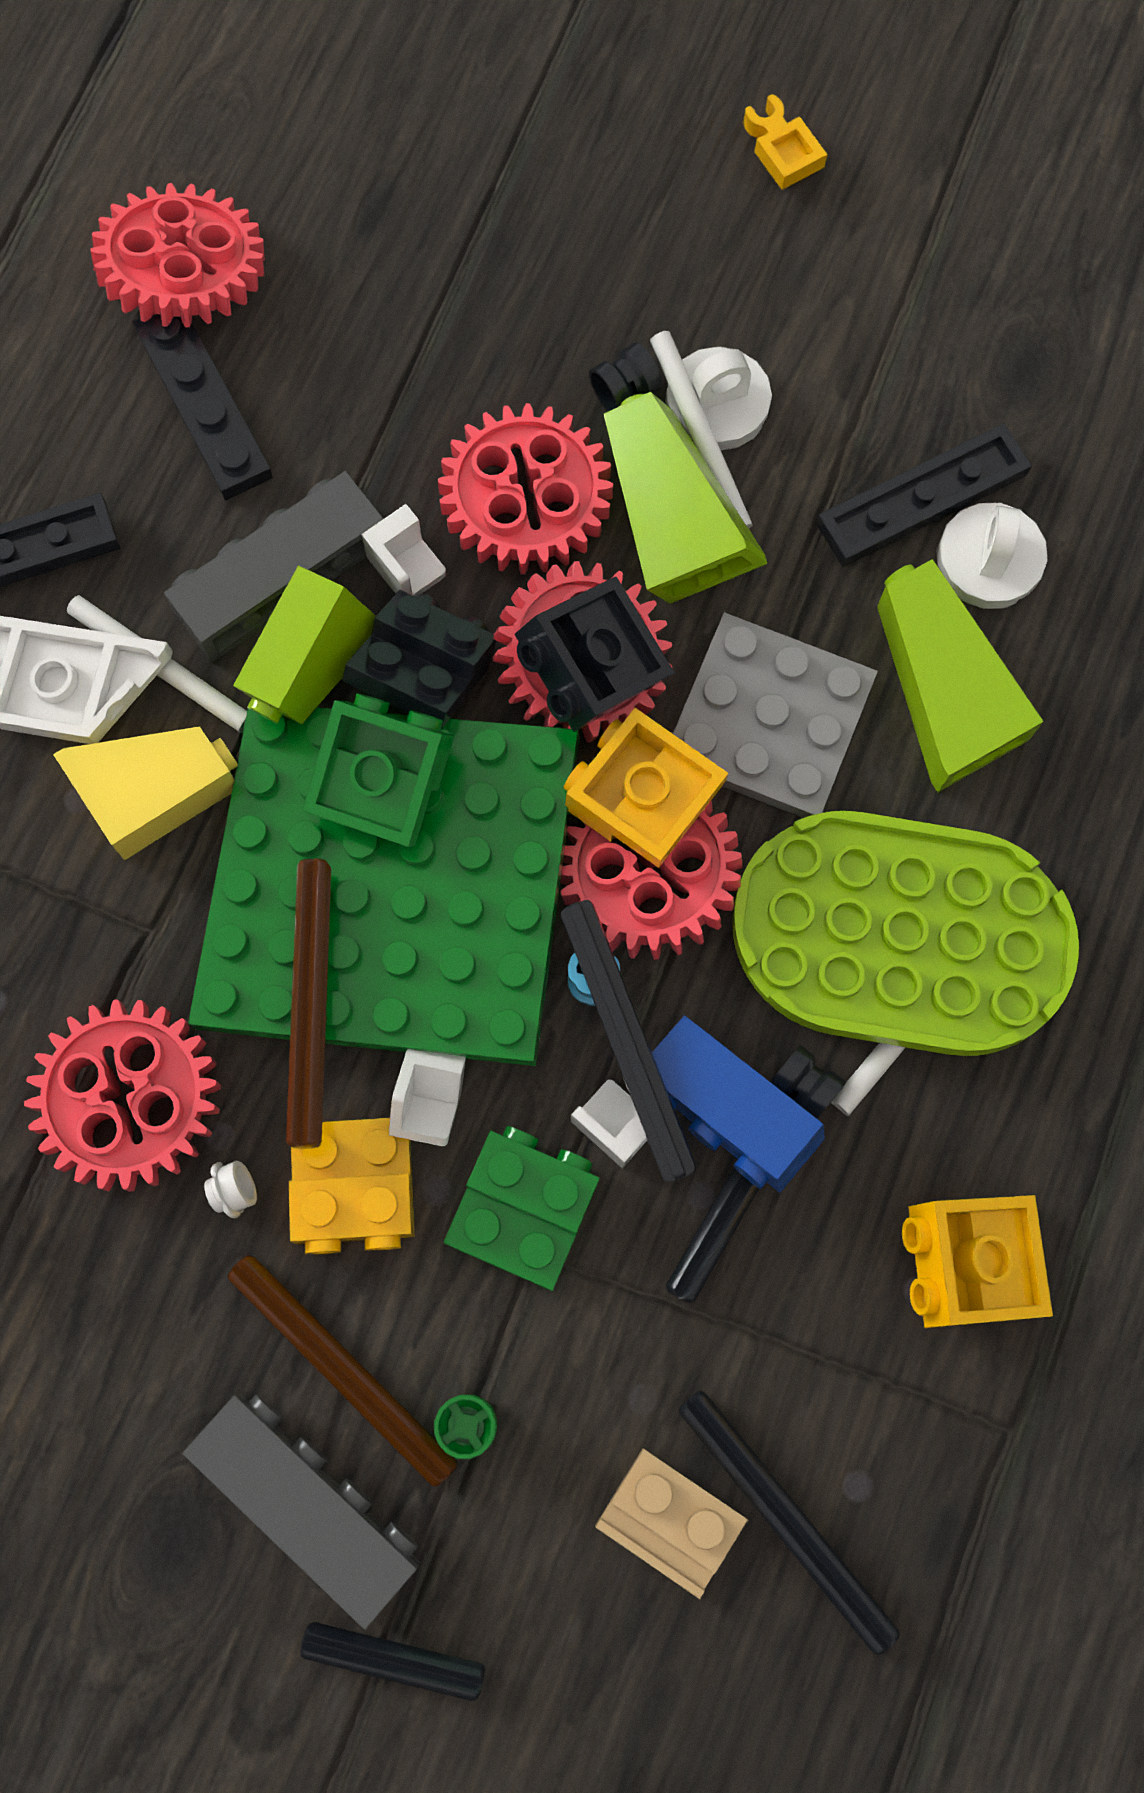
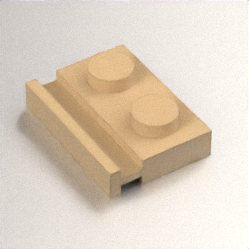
[595,1448,748,1599]

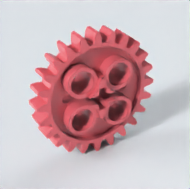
[90,183,265,327]
[438,403,613,575]
[493,561,672,743]
[560,801,743,960]
[24,999,221,1192]

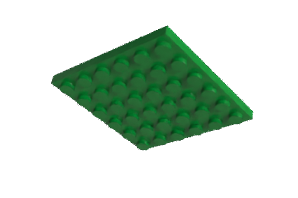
[188,707,580,1066]

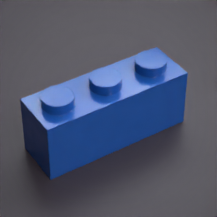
[652,1015,825,1193]

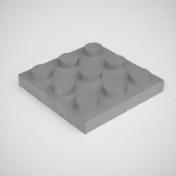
[673,612,878,818]

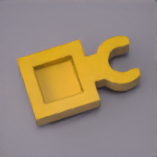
[743,94,827,190]

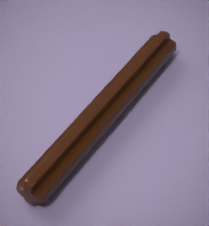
[286,858,331,1149]
[228,1255,457,1487]

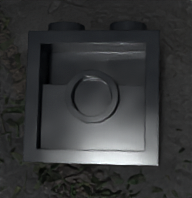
[514,576,675,732]
[342,590,496,729]

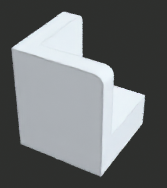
[361,504,446,596]
[389,1049,466,1146]
[571,1080,648,1169]

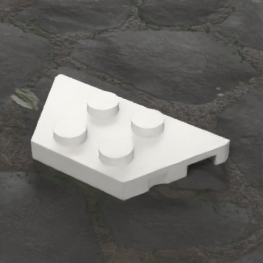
[0,616,173,744]

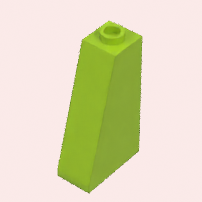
[604,392,767,604]
[877,559,1044,792]

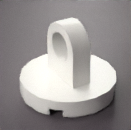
[665,347,772,450]
[936,503,1048,609]

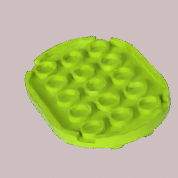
[732,811,1079,1056]

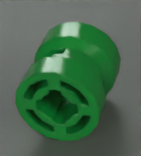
[434,1394,497,1459]

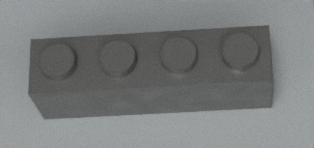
[163,471,383,663]
[182,1394,421,1630]

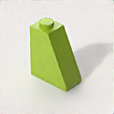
[233,565,376,724]

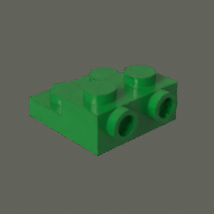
[302,693,454,847]
[443,1126,600,1292]

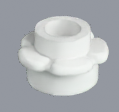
[204,1161,257,1218]

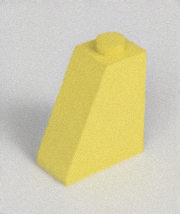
[53,727,238,860]

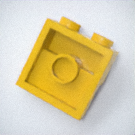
[563,708,728,868]
[289,1118,415,1254]
[902,1195,1053,1328]

